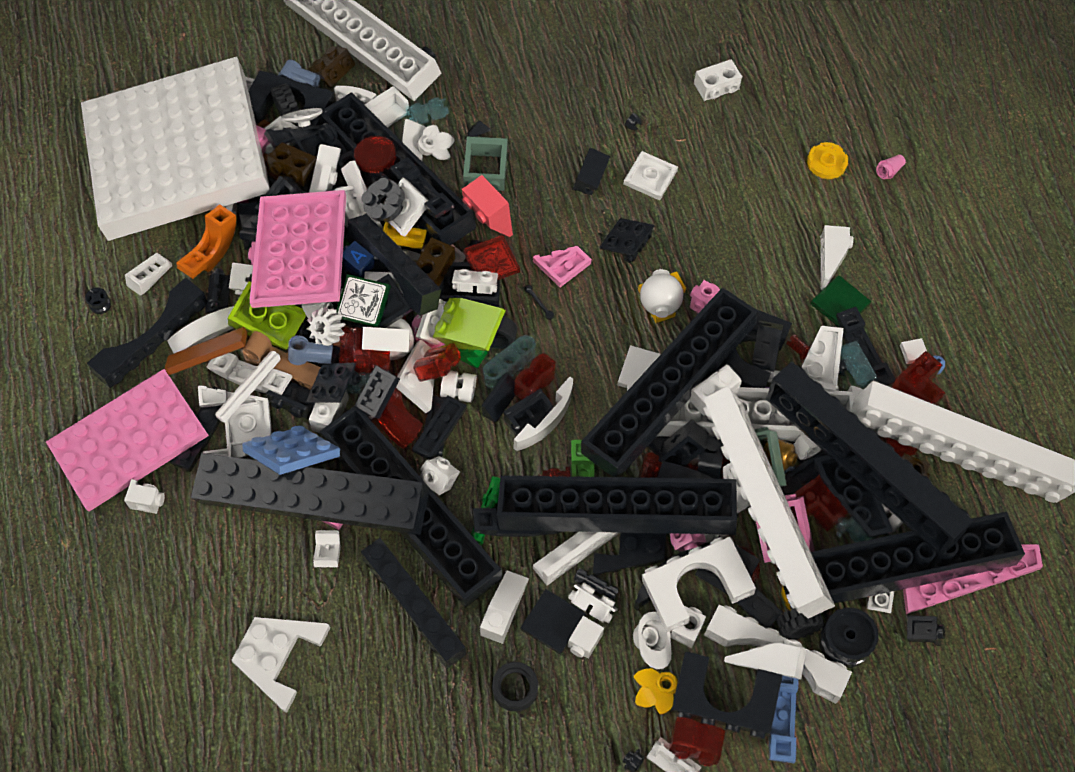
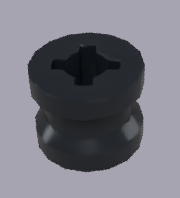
[85,287,111,314]

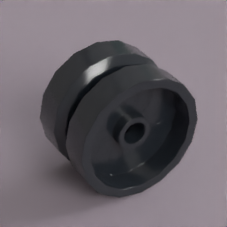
[819,608,879,668]

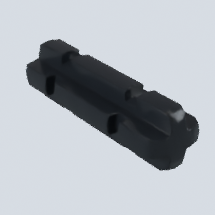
[574,568,619,600]

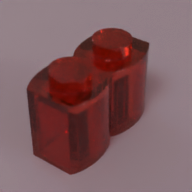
[413,343,461,382]
[515,353,556,400]
[669,717,725,766]

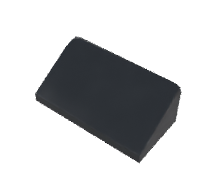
[482,372,519,422]

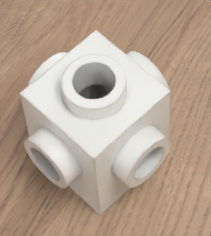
[420,456,460,495]

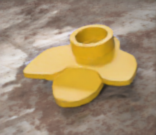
[634,668,678,715]

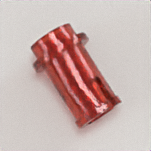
[786,334,812,360]

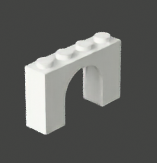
[642,537,756,633]

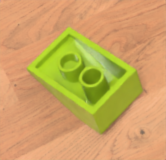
[227,281,306,350]
[433,298,506,351]

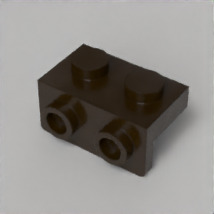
[308,46,356,88]

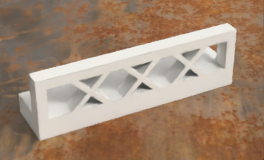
[533,532,620,585]

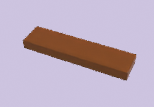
[165,327,248,375]

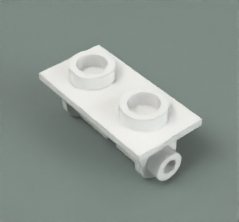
[452,269,498,294]
[568,583,618,624]
[646,737,702,772]

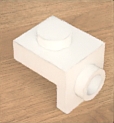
[313,530,341,567]

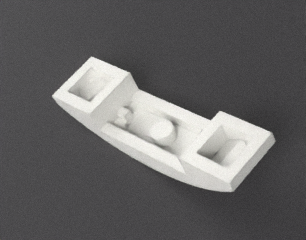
[167,306,237,353]
[207,353,292,395]
[514,377,573,451]

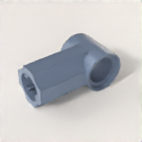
[278,60,320,87]
[288,336,333,365]

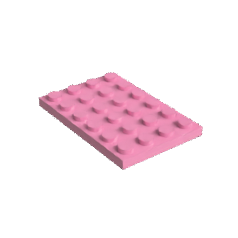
[249,190,346,308]
[46,369,209,512]

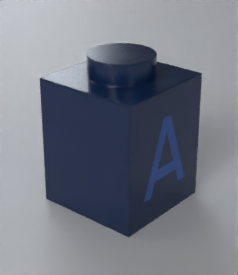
[342,241,375,278]

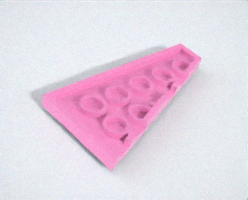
[903,544,1043,614]

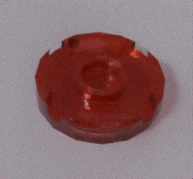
[354,136,396,173]

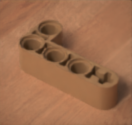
[242,331,321,390]

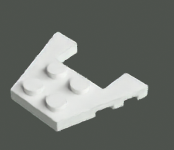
[198,386,272,458]
[231,617,331,713]

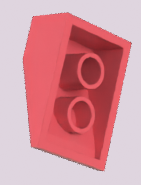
[462,175,513,237]

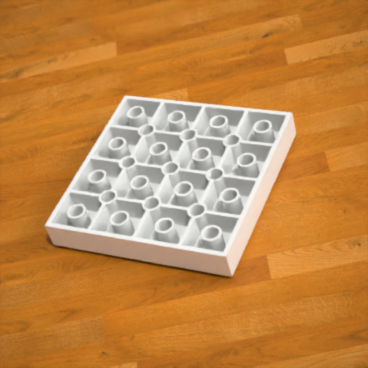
[81,57,270,241]

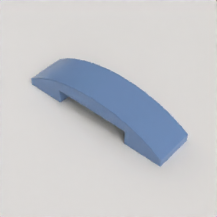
[769,676,798,764]

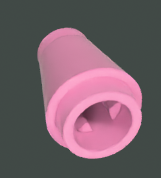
[876,155,906,179]

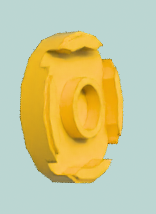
[807,142,848,179]

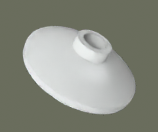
[282,108,322,127]

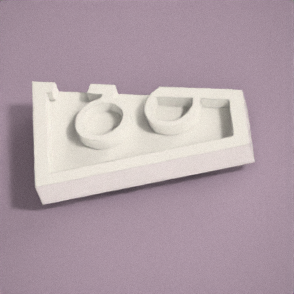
[802,326,844,385]
[396,340,437,413]

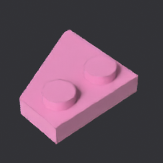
[533,246,592,288]

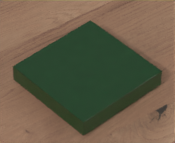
[810,275,872,327]

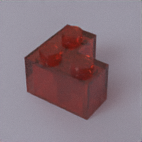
[339,328,390,373]
[891,351,946,406]
[790,475,849,532]

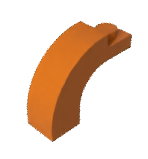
[176,204,236,279]

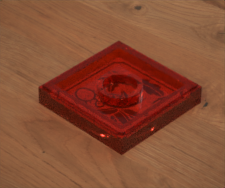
[464,235,520,281]

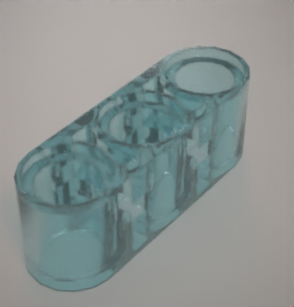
[483,335,536,389]

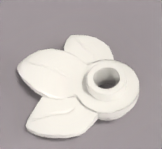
[417,125,454,160]

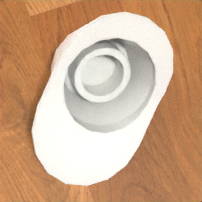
[633,612,672,669]

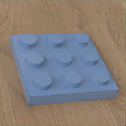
[242,426,340,475]

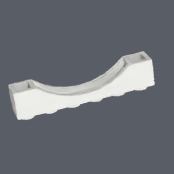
[704,605,852,704]

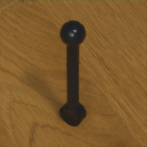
[524,285,554,320]

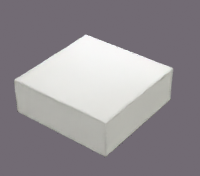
[900,338,929,364]

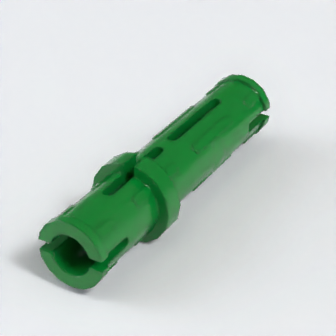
[471,476,500,545]

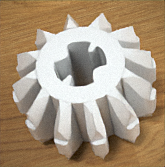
[307,307,346,346]

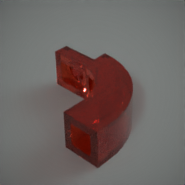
[378,373,423,449]

